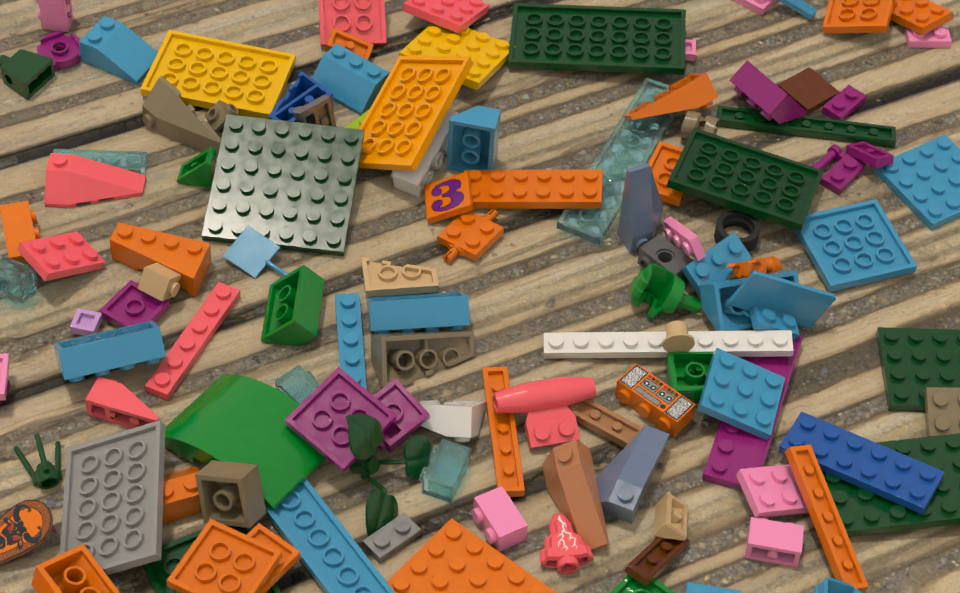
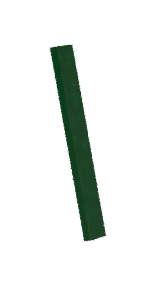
[716,106,896,148]

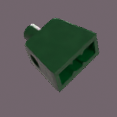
[0,49,55,100]

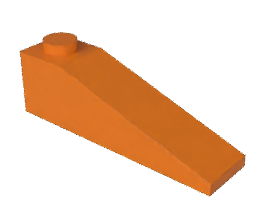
[624,73,718,120]

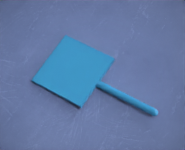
[223,225,288,279]

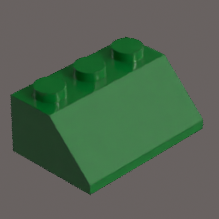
[261,265,325,346]

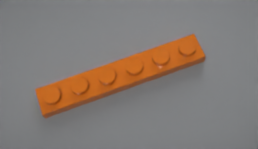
[482,367,525,497]
[785,445,869,592]

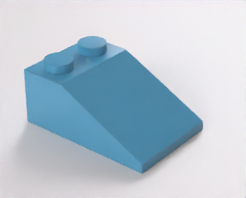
[79,16,158,84]

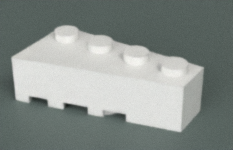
[391,109,458,197]

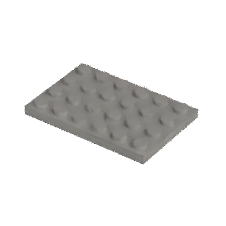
[60,420,165,575]

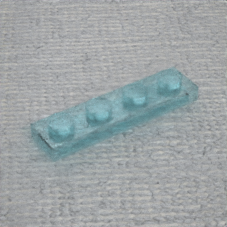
[53,149,148,175]

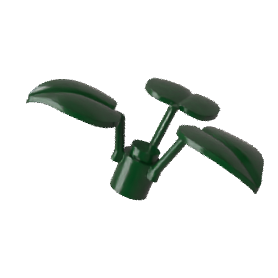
[346,414,435,537]

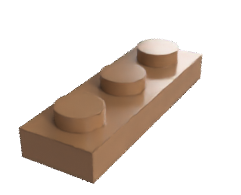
[569,399,643,448]

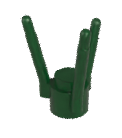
[14,433,63,489]

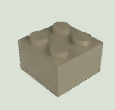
[195,460,266,528]

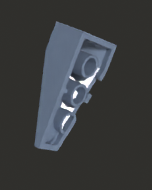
[617,163,663,254]

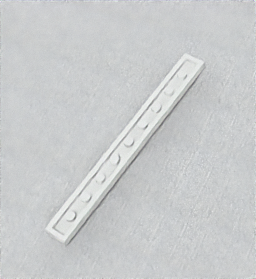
[544,330,793,359]

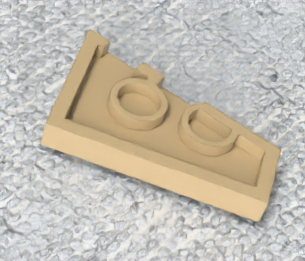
[361,257,439,298]

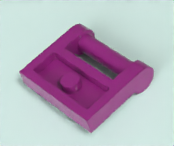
[810,144,865,195]

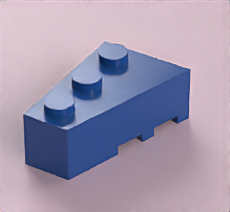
[269,71,333,124]

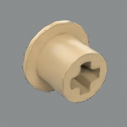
[662,320,695,352]

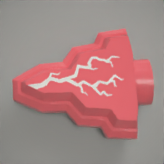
[540,513,594,575]

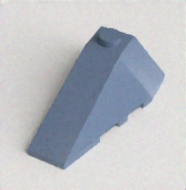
[596,425,670,524]

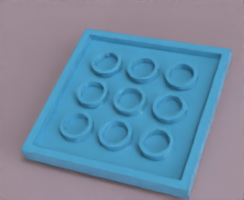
[873,135,960,230]
[794,199,917,292]

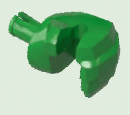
[630,263,702,319]

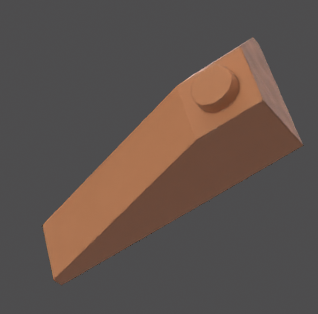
[542,439,610,551]

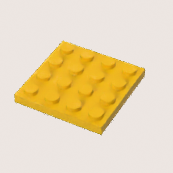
[399,23,515,90]

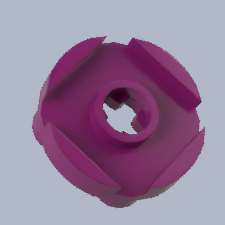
[37,32,81,71]

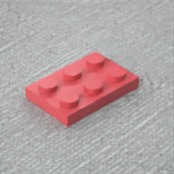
[17,231,105,281]

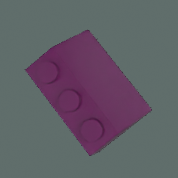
[729,60,807,124]

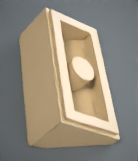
[654,493,688,541]

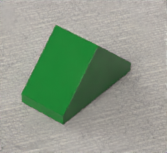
[176,146,216,188]

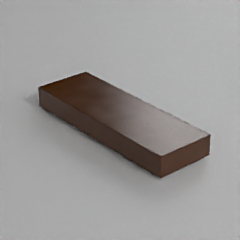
[625,537,690,587]

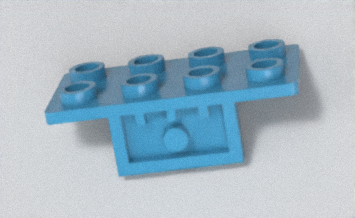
[728,271,836,341]

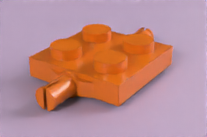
[437,209,504,264]

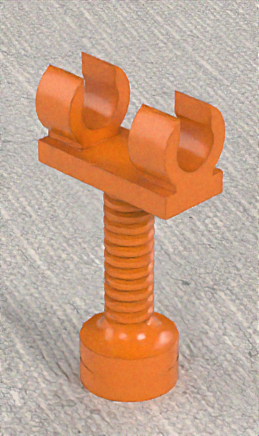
[727,256,781,279]

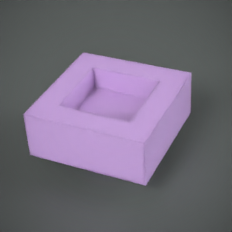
[70,308,103,336]

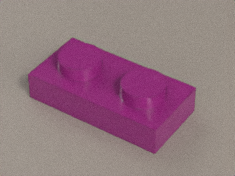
[821,85,867,120]
[846,141,894,169]

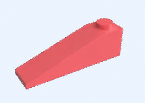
[44,153,146,208]

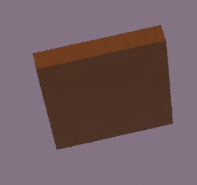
[777,67,839,115]

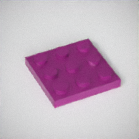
[285,367,397,473]

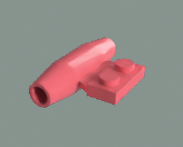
[492,377,596,450]

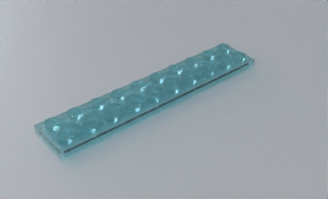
[557,77,678,244]

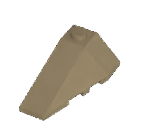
[142,76,221,158]
[370,331,475,387]

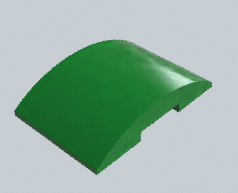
[165,374,326,510]

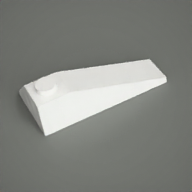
[420,400,486,442]

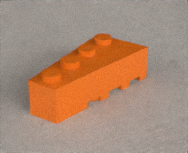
[110,222,212,297]

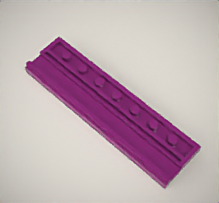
[702,327,803,489]

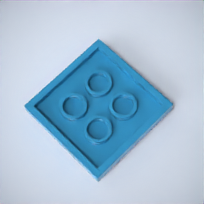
[697,348,785,440]

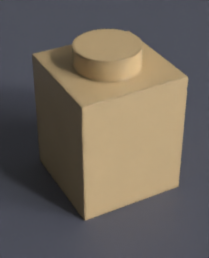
[138,262,181,301]

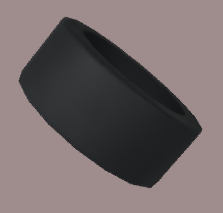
[714,210,761,252]

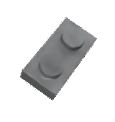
[363,513,421,564]

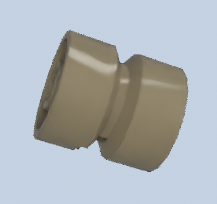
[680,110,720,140]

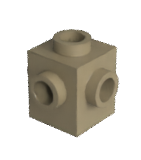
[205,100,239,138]

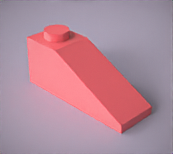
[85,377,159,429]

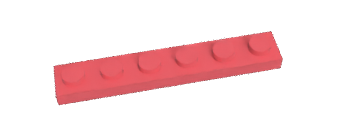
[145,282,240,401]

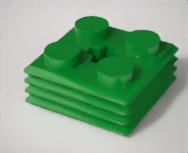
[666,351,714,400]

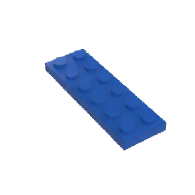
[779,411,945,514]

